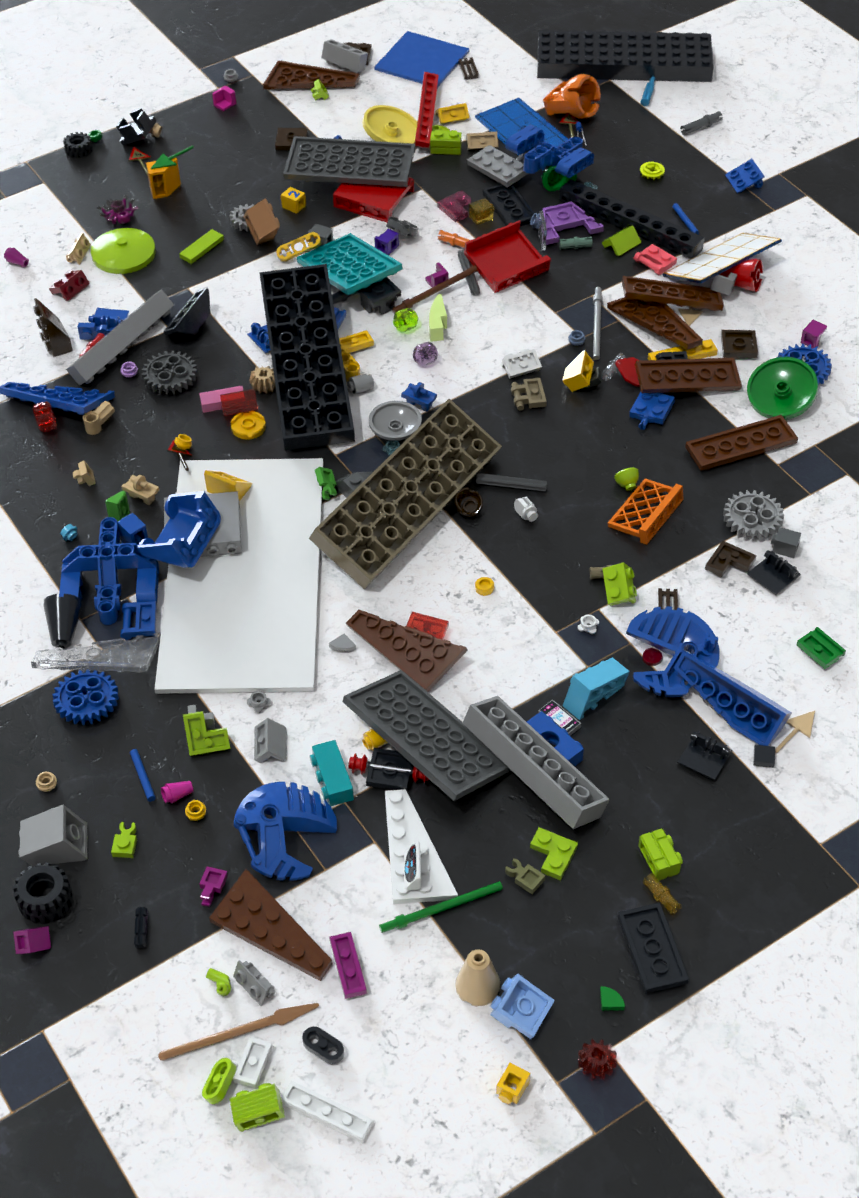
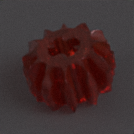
[33,401,57,432]
[578,1039,617,1080]

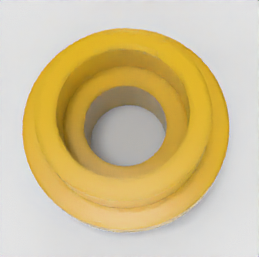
[174,434,192,450]
[185,800,206,821]

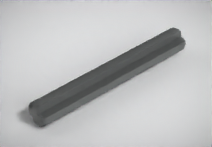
[457,249,480,296]
[476,473,547,492]

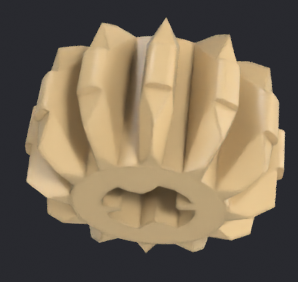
[249,366,276,394]

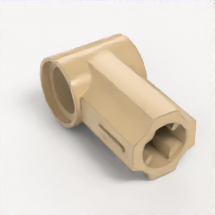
[83,401,115,435]

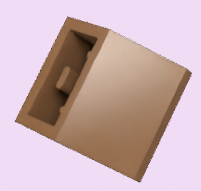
[244,199,280,245]

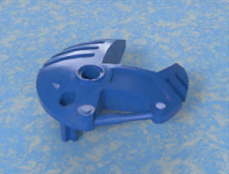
[626,606,720,697]
[233,782,337,881]

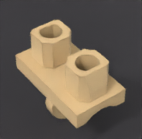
[122,475,159,505]

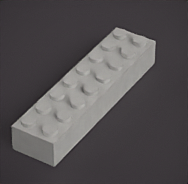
[462,696,610,829]

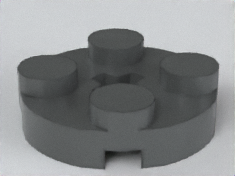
[386,216,419,237]

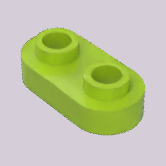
[202,1058,236,1104]

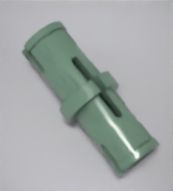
[559,236,592,250]

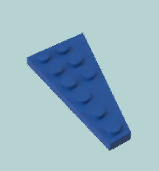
[0,382,115,415]

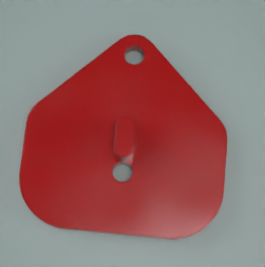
[615,357,640,387]

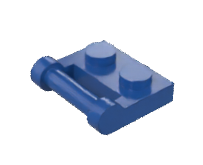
[120,601,157,640]

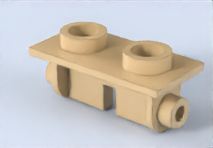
[66,232,91,265]

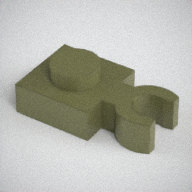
[505,859,545,894]

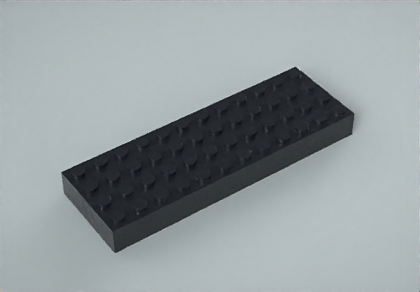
[537,29,714,82]
[259,264,355,451]

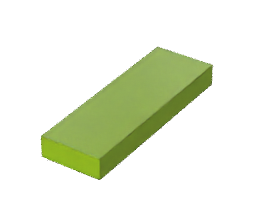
[179,229,224,264]

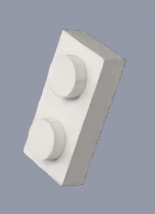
[233,1037,272,1088]

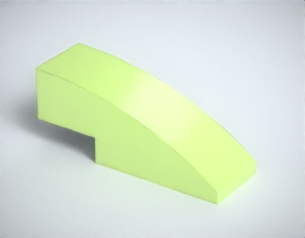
[429,294,447,342]

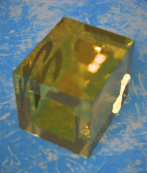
[469,198,494,225]

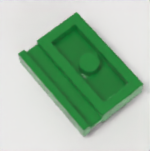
[796,627,846,669]

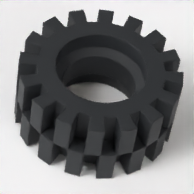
[63,132,92,158]

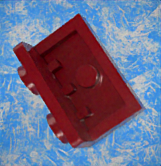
[49,270,90,301]

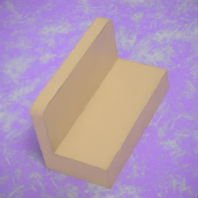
[466,132,498,150]

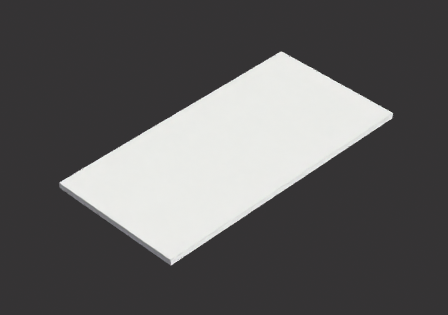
[155,458,323,694]

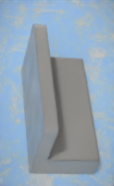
[254,718,286,763]

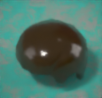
[455,488,483,517]

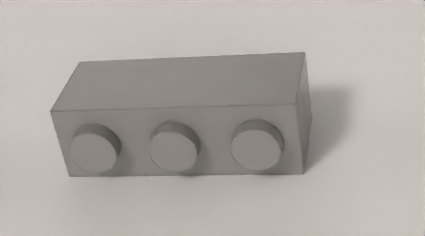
[321,39,368,73]

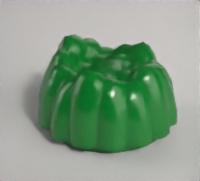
[88,130,102,143]

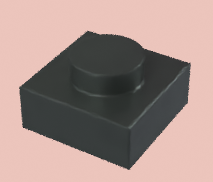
[585,367,602,389]

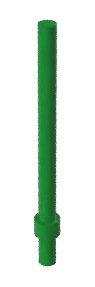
[379,881,503,933]

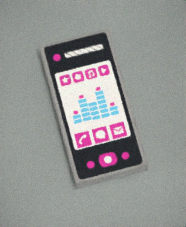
[538,699,581,736]

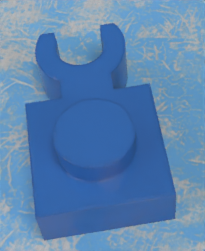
[77,323,109,340]

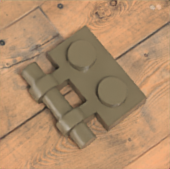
[511,378,547,411]

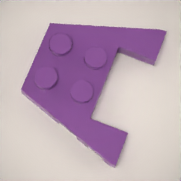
[542,202,604,245]

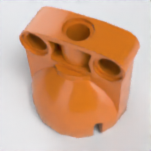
[543,74,601,119]

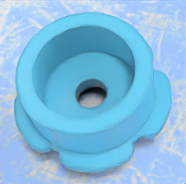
[60,524,78,541]

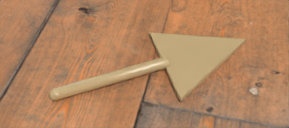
[678,307,703,326]
[775,711,815,753]

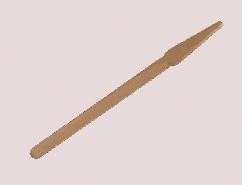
[158,1003,319,1061]

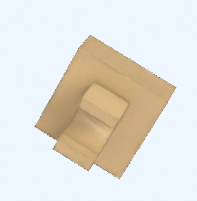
[73,461,96,486]

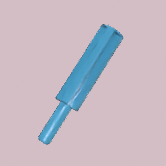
[640,76,655,106]

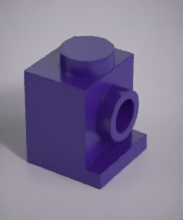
[374,229,399,255]

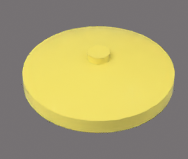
[362,105,417,144]

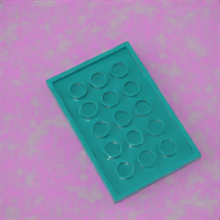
[296,233,403,295]

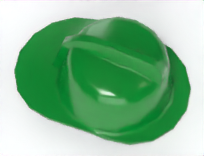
[541,166,577,191]

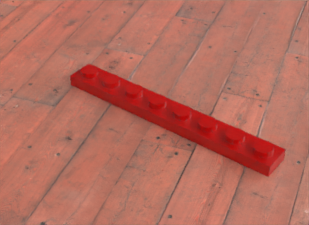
[414,72,439,148]

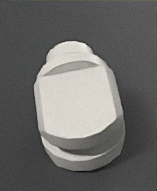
[514,496,538,522]

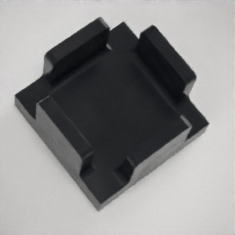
[116,108,157,145]
[357,277,401,315]

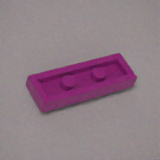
[329,932,367,999]

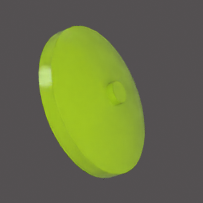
[91,228,156,274]

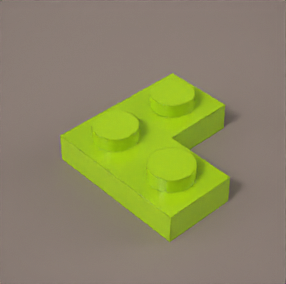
[183,711,230,756]
[530,827,578,881]

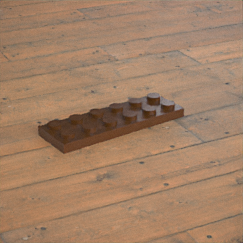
[622,276,724,311]
[635,358,742,393]
[685,415,798,471]

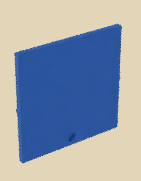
[374,31,469,88]

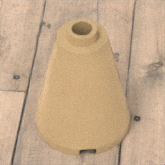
[455,950,500,1006]

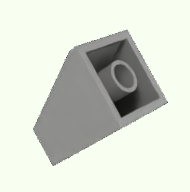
[19,804,87,866]

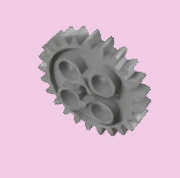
[723,490,784,540]

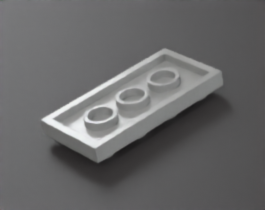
[467,145,529,187]

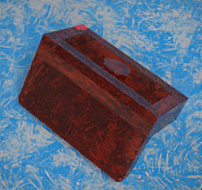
[220,389,258,416]

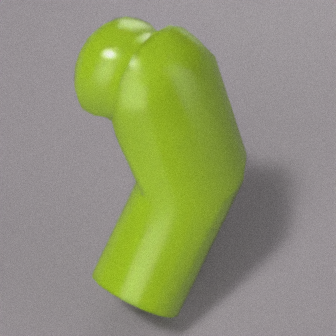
[206,968,231,996]

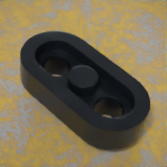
[302,1026,344,1064]

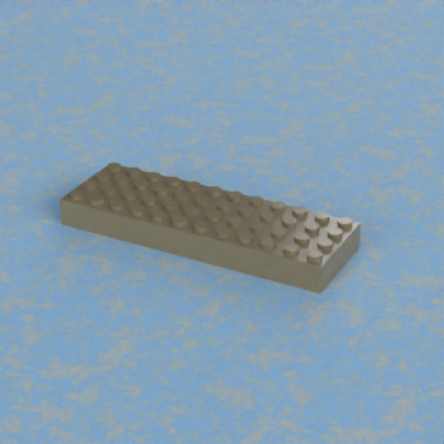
[309,399,502,590]

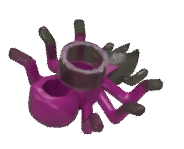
[97,195,139,224]

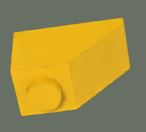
[563,351,594,392]

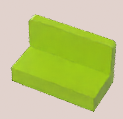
[602,225,641,256]

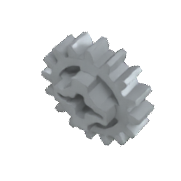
[229,204,254,232]

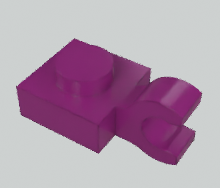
[199,866,228,907]

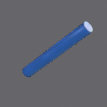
[672,203,699,235]
[130,749,156,802]

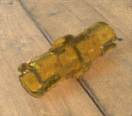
[643,873,681,915]

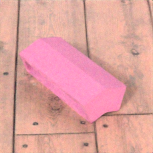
[199,386,246,413]

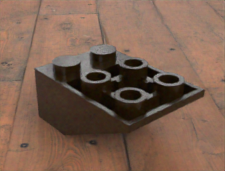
[33,298,73,357]

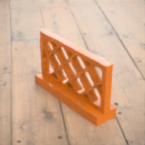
[608,479,684,545]

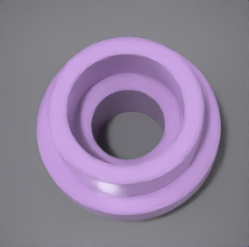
[121,362,138,377]

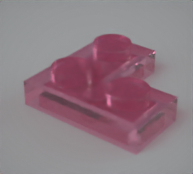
[437,190,471,222]

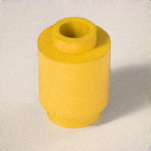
[362,729,388,751]

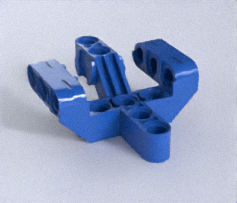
[505,125,594,178]
[59,517,159,625]

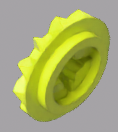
[640,162,665,180]

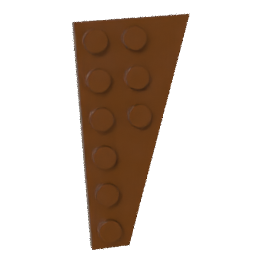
[263,60,360,89]
[607,297,703,350]
[346,610,468,692]
[209,869,332,981]

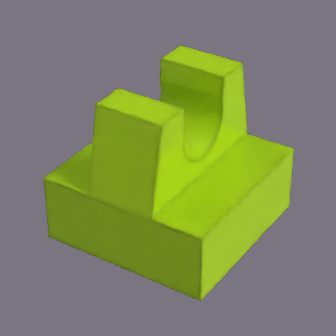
[311,79,329,100]

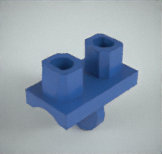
[401,382,437,412]

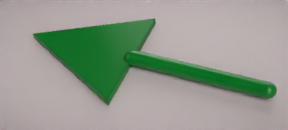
[151,146,194,169]

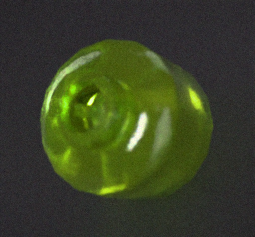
[393,308,418,332]

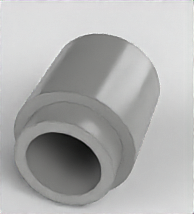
[347,373,374,394]

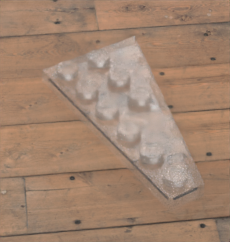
[31,632,161,673]

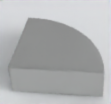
[329,634,356,652]

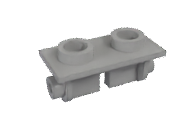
[233,960,275,1006]

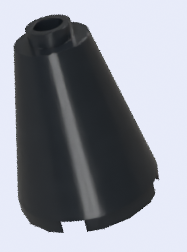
[43,594,83,650]

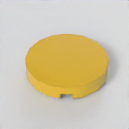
[231,411,266,439]

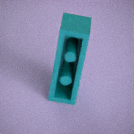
[309,740,354,806]

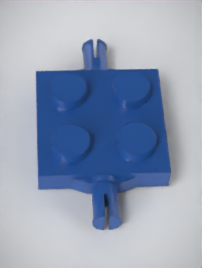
[630,392,675,430]

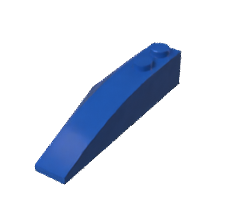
[674,651,792,746]

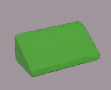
[105,491,130,522]

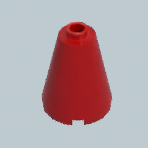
[715,259,763,292]

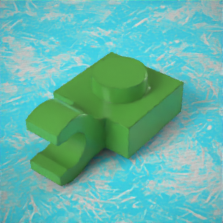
[315,467,337,500]

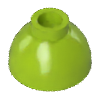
[614,467,639,491]

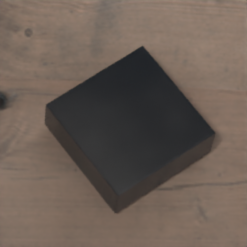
[753,745,775,768]

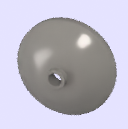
[369,401,422,441]

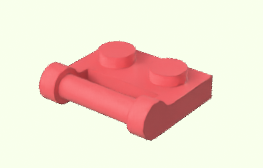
[633,244,677,275]

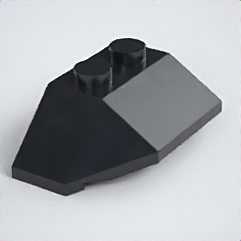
[164,288,211,337]

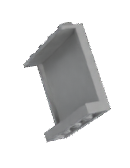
[164,491,242,557]

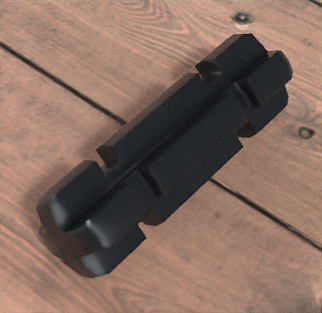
[134,907,148,949]

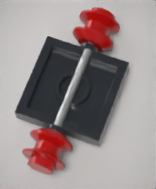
[348,748,430,791]

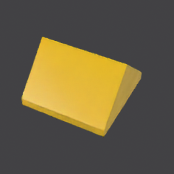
[204,470,252,501]

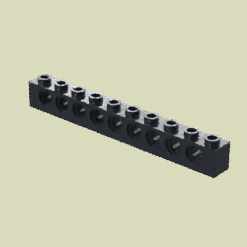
[559,179,704,259]

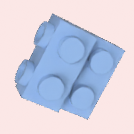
[490,974,555,1039]

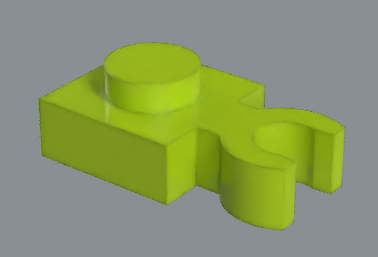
[111,822,137,858]

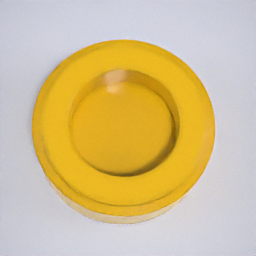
[475,577,494,596]

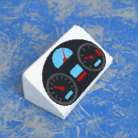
[404,841,421,890]

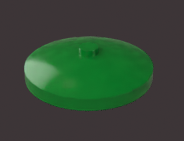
[747,357,818,420]

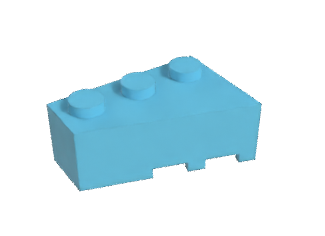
[563,657,630,720]

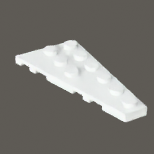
[385,789,458,904]

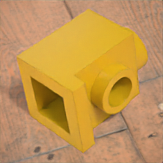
[496,1063,530,1104]

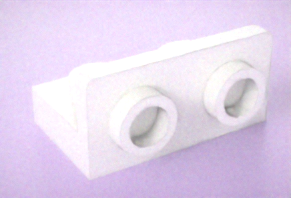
[501,349,542,379]

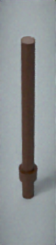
[392,265,478,314]

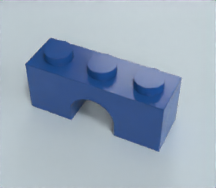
[527,711,584,767]

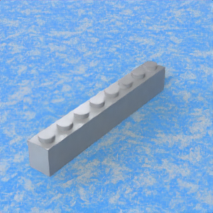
[66,289,174,385]

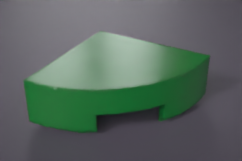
[600,986,625,1011]

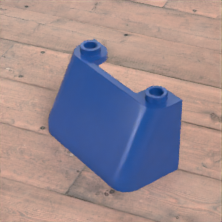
[137,491,221,568]

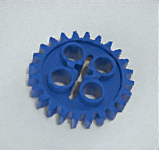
[776,344,832,384]
[53,669,119,725]

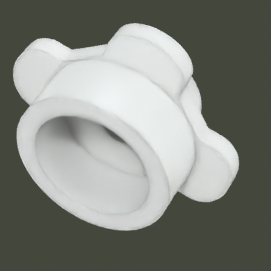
[578,615,599,634]

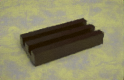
[458,57,479,80]
[658,588,678,610]

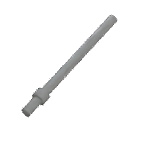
[593,287,603,360]

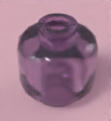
[413,342,438,366]

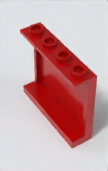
[333,177,414,223]
[464,220,551,293]

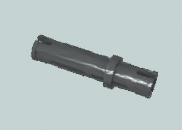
[680,111,723,135]

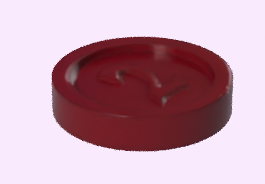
[642,648,662,666]

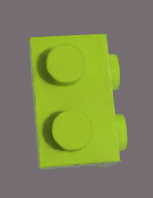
[602,562,637,606]

